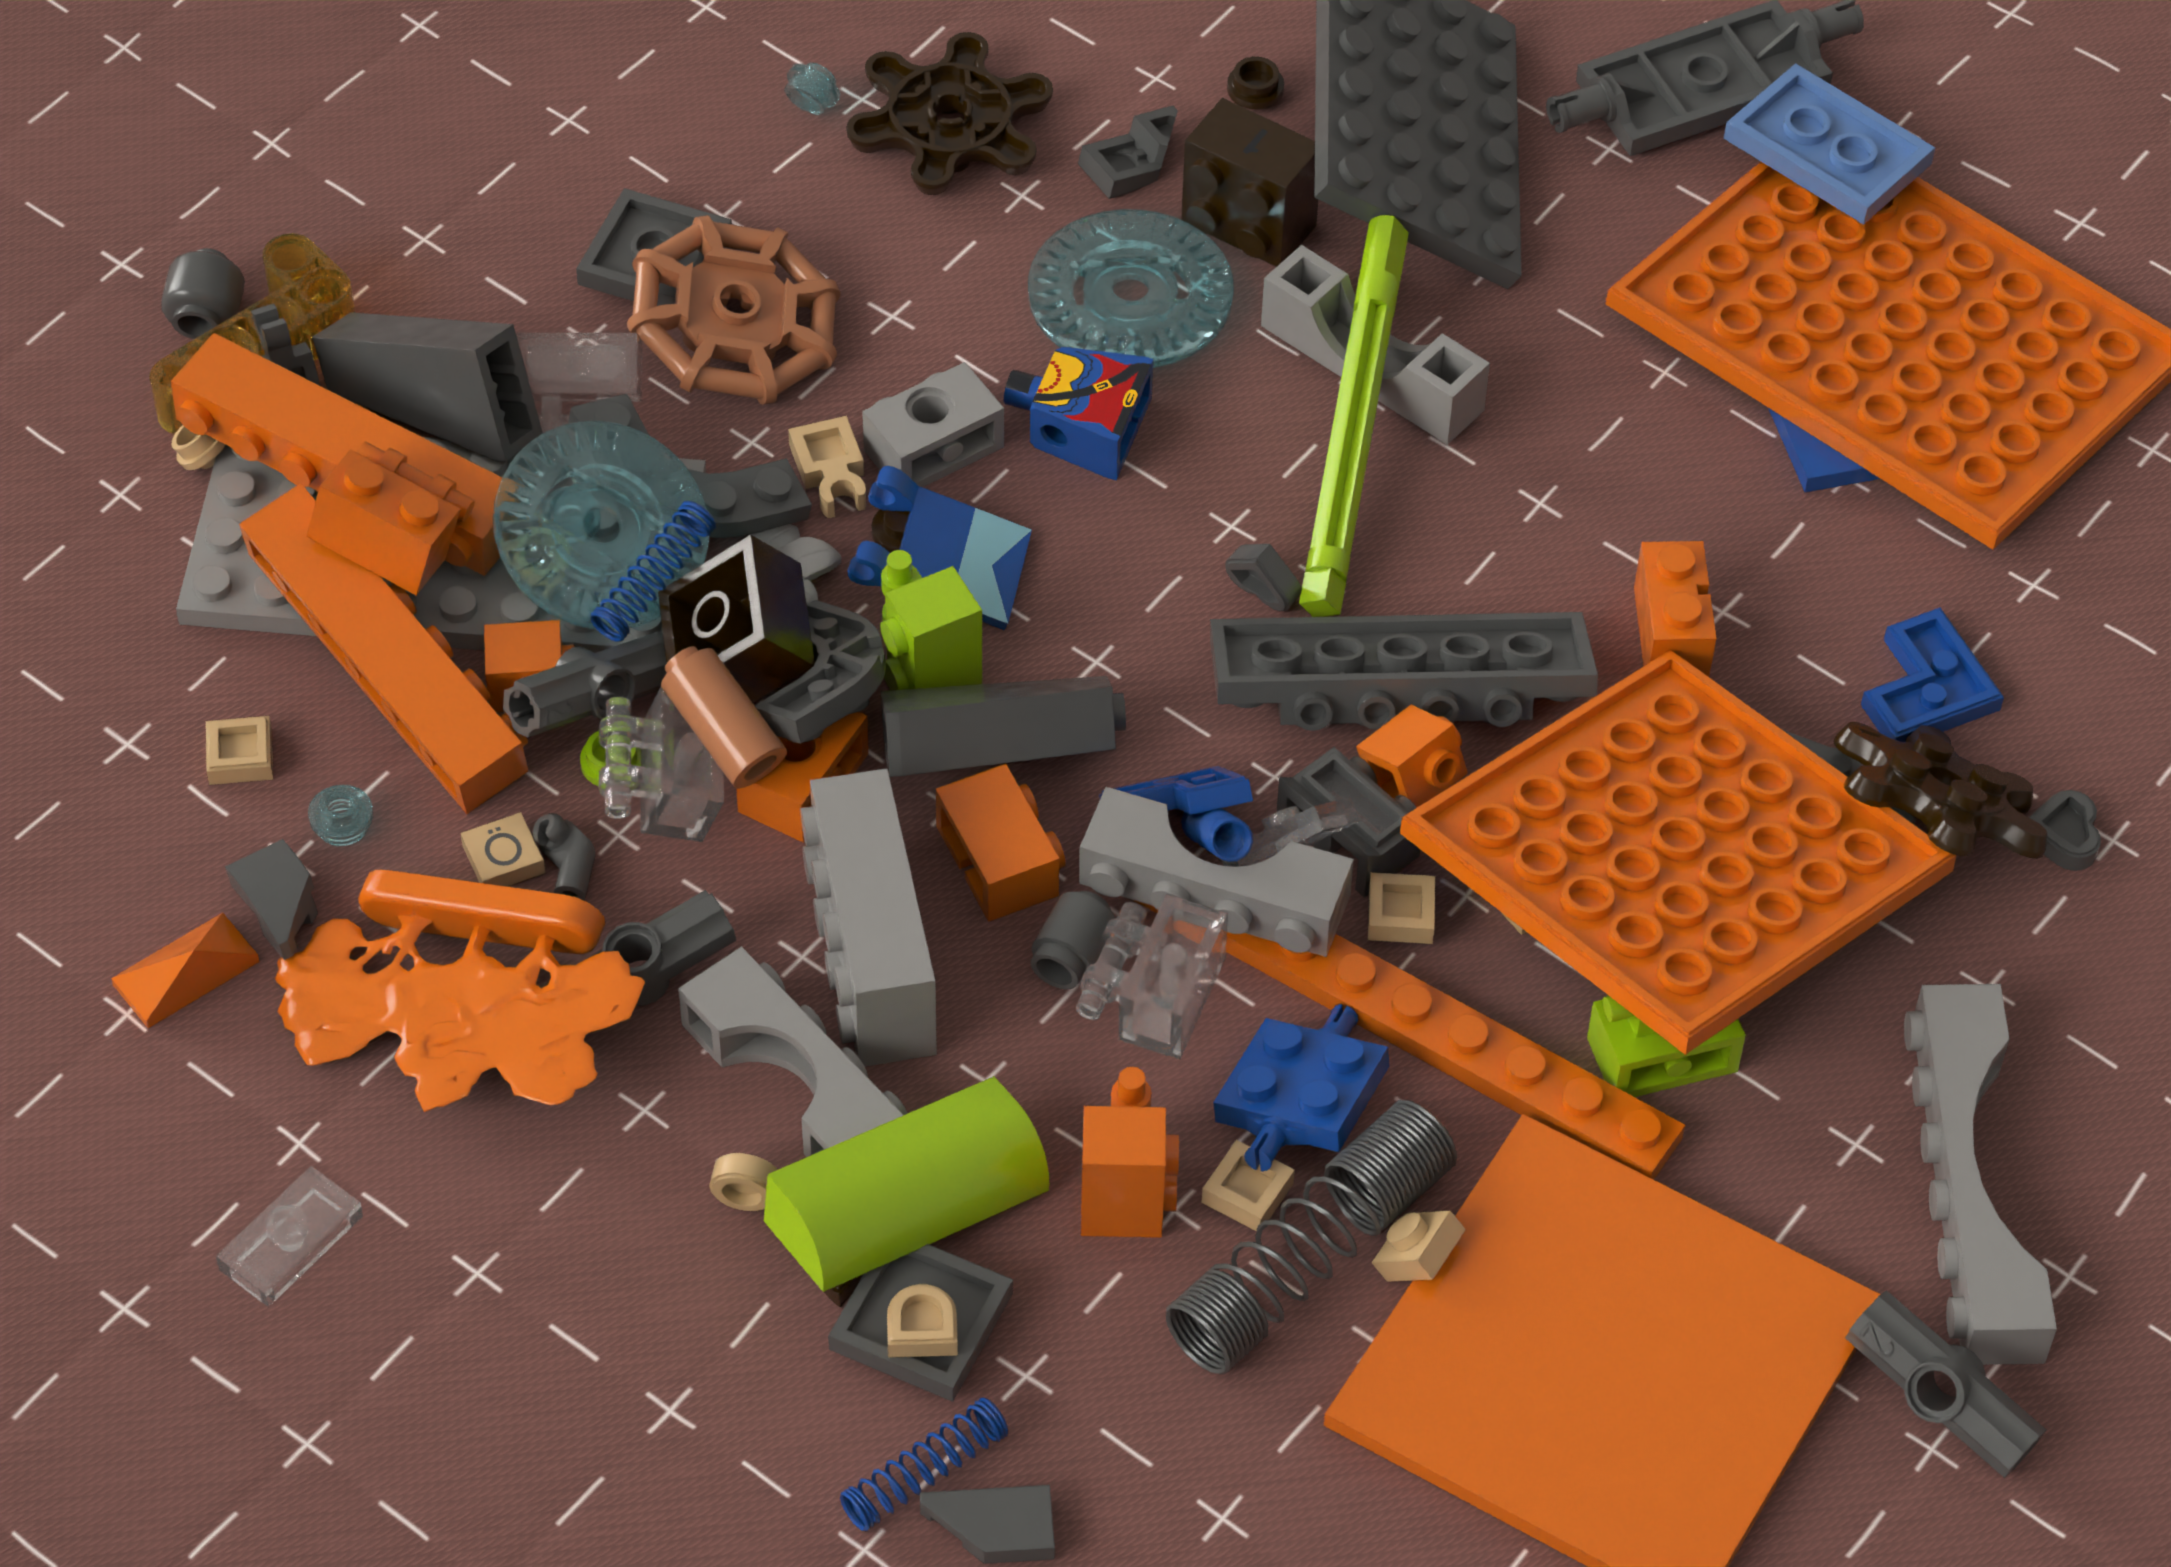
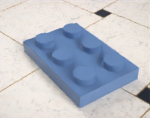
[1724,63,1936,225]

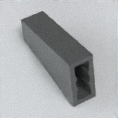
[312,312,543,461]
[880,676,1126,777]

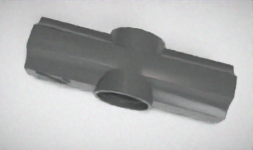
[503,632,667,737]
[539,890,736,1006]
[1845,1290,2047,1478]

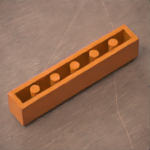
[171,333,526,576]
[239,483,528,814]

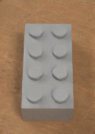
[800,768,937,1067]

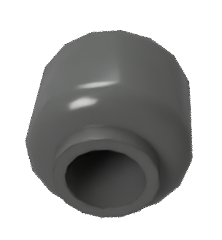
[161,248,245,340]

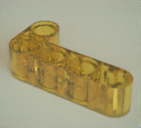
[149,233,356,434]

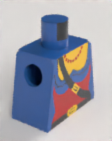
[1004,347,1153,481]

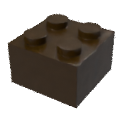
[1181,98,1318,267]
[658,535,815,703]

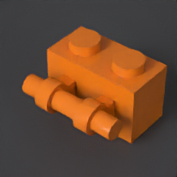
[306,441,475,596]
[1081,1067,1179,1238]

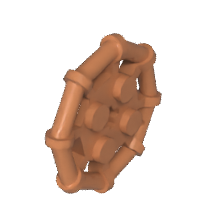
[627,215,841,405]

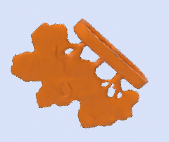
[275,870,645,1112]

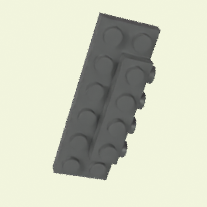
[1210,612,1598,731]

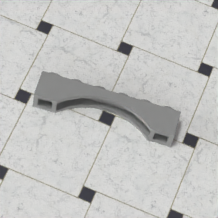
[1904,984,2057,1365]

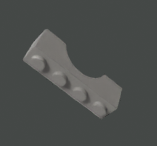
[1261,245,1490,445]
[1079,787,1354,957]
[678,946,908,1157]

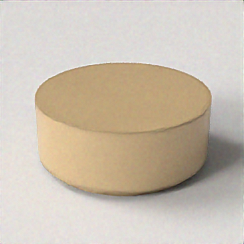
[709,1153,778,1211]

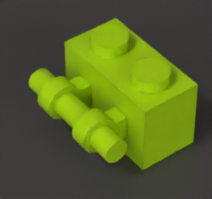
[880,550,982,690]
[1587,995,1746,1097]

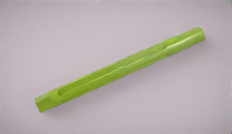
[1299,215,1409,617]

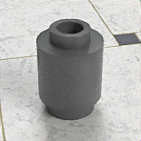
[1031,891,1117,989]

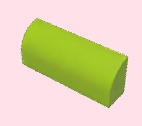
[763,1076,1049,1292]

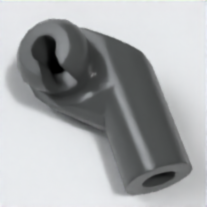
[533,813,595,900]

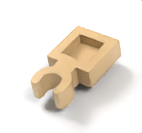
[788,416,866,518]

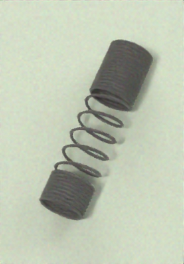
[1166,1100,1457,1374]

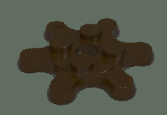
[846,32,1053,195]
[1833,721,2047,859]

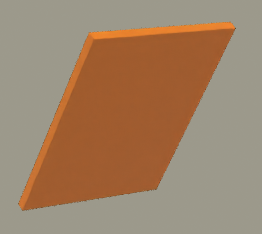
[1605,162,2171,550]

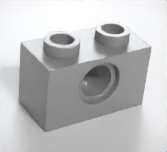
[862,362,1004,487]

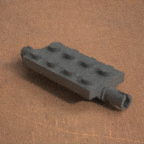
[1546,0,1864,156]

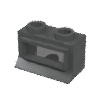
[1276,747,1420,897]

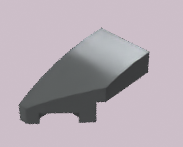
[1078,106,1178,199]
[225,839,318,960]

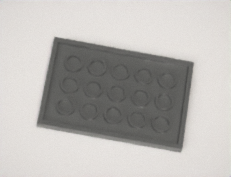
[1314,0,1522,289]

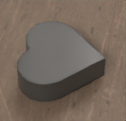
[1225,544,1302,611]
[2029,790,2101,871]

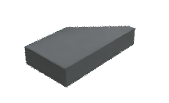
[920,1485,1055,1564]

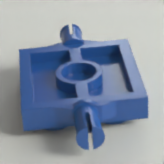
[1213,1004,1390,1171]

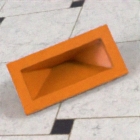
[111,912,260,1028]

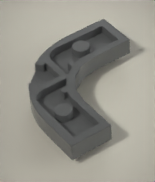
[568,393,812,538]
[755,600,886,744]

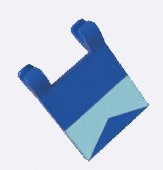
[847,466,1032,630]

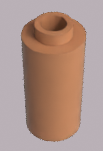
[661,646,787,789]

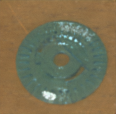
[1028,209,1234,368]
[493,421,709,630]

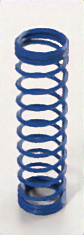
[590,501,716,642]
[1181,808,1253,862]
[840,1398,1008,1531]

